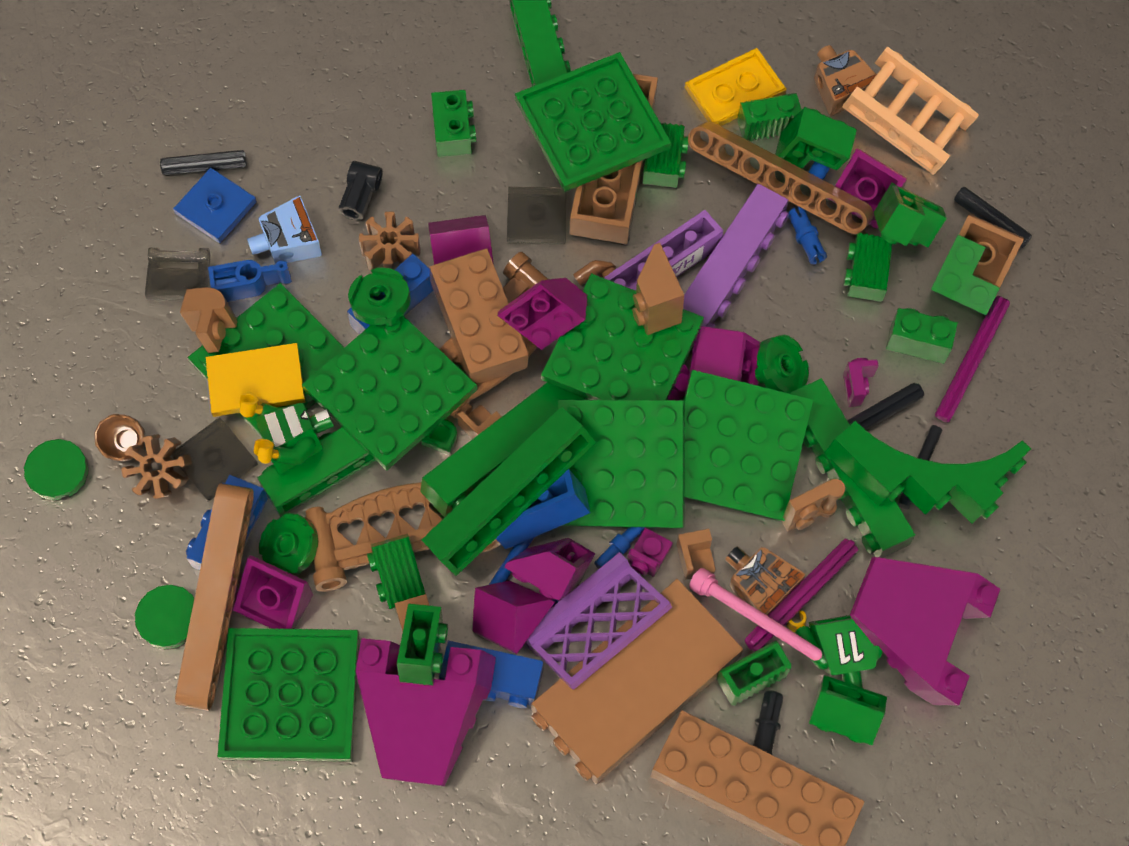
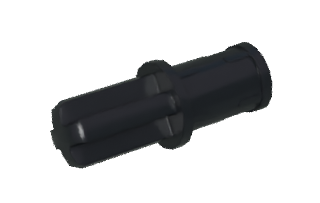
[753,690,783,755]

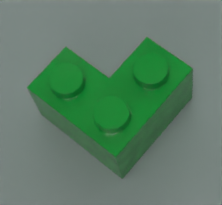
[775,107,857,171]
[874,183,947,247]
[931,235,1000,315]

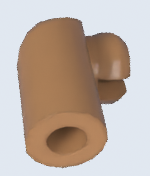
[573,260,616,286]

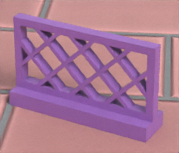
[526,552,672,690]

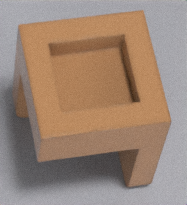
[457,405,502,439]
[676,529,716,580]

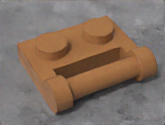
[781,479,845,532]

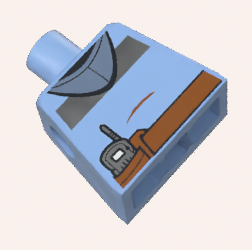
[247,196,322,264]

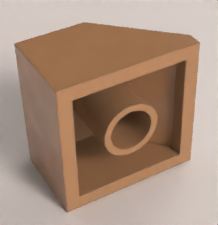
[632,243,684,335]

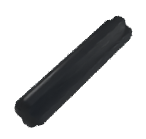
[160,150,247,175]
[954,187,1032,248]
[847,383,924,430]

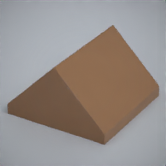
[959,214,1024,287]

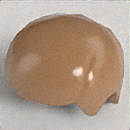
[94,414,145,461]

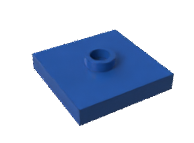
[173,168,257,244]

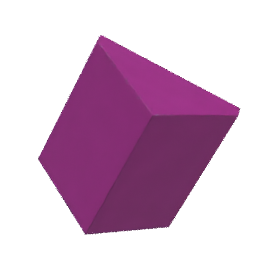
[828,148,908,229]
[428,215,494,265]
[233,555,313,629]
[472,581,555,654]

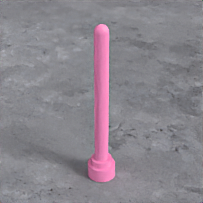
[689,568,822,661]

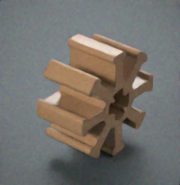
[359,212,421,271]
[121,434,192,499]

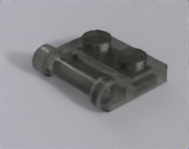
[145,247,210,300]

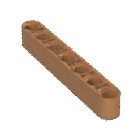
[688,121,874,234]
[175,483,254,711]

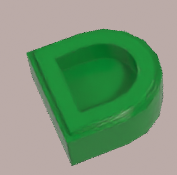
[422,420,458,456]

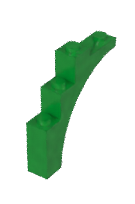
[824,421,1031,524]

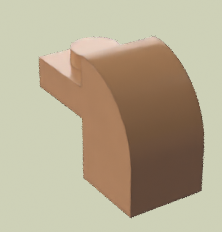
[180,287,237,353]

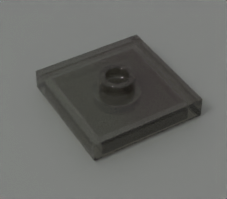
[507,187,566,244]
[171,417,258,502]

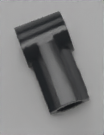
[338,161,383,221]

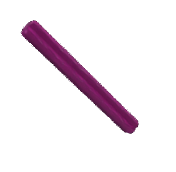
[935,296,1010,423]
[744,539,858,652]

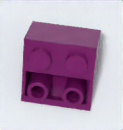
[497,278,587,350]
[689,326,761,386]
[505,538,595,601]

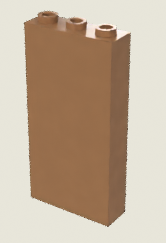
[531,578,744,785]

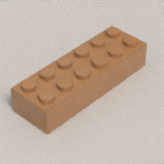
[570,74,658,244]
[650,710,865,846]

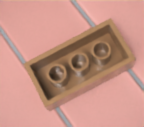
[430,248,529,385]

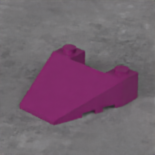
[850,557,1001,706]
[356,638,496,786]

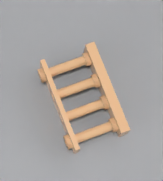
[842,47,979,175]

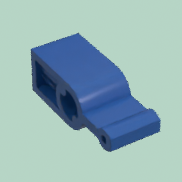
[208,260,292,302]

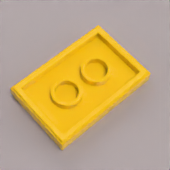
[684,48,787,126]
[206,343,306,417]

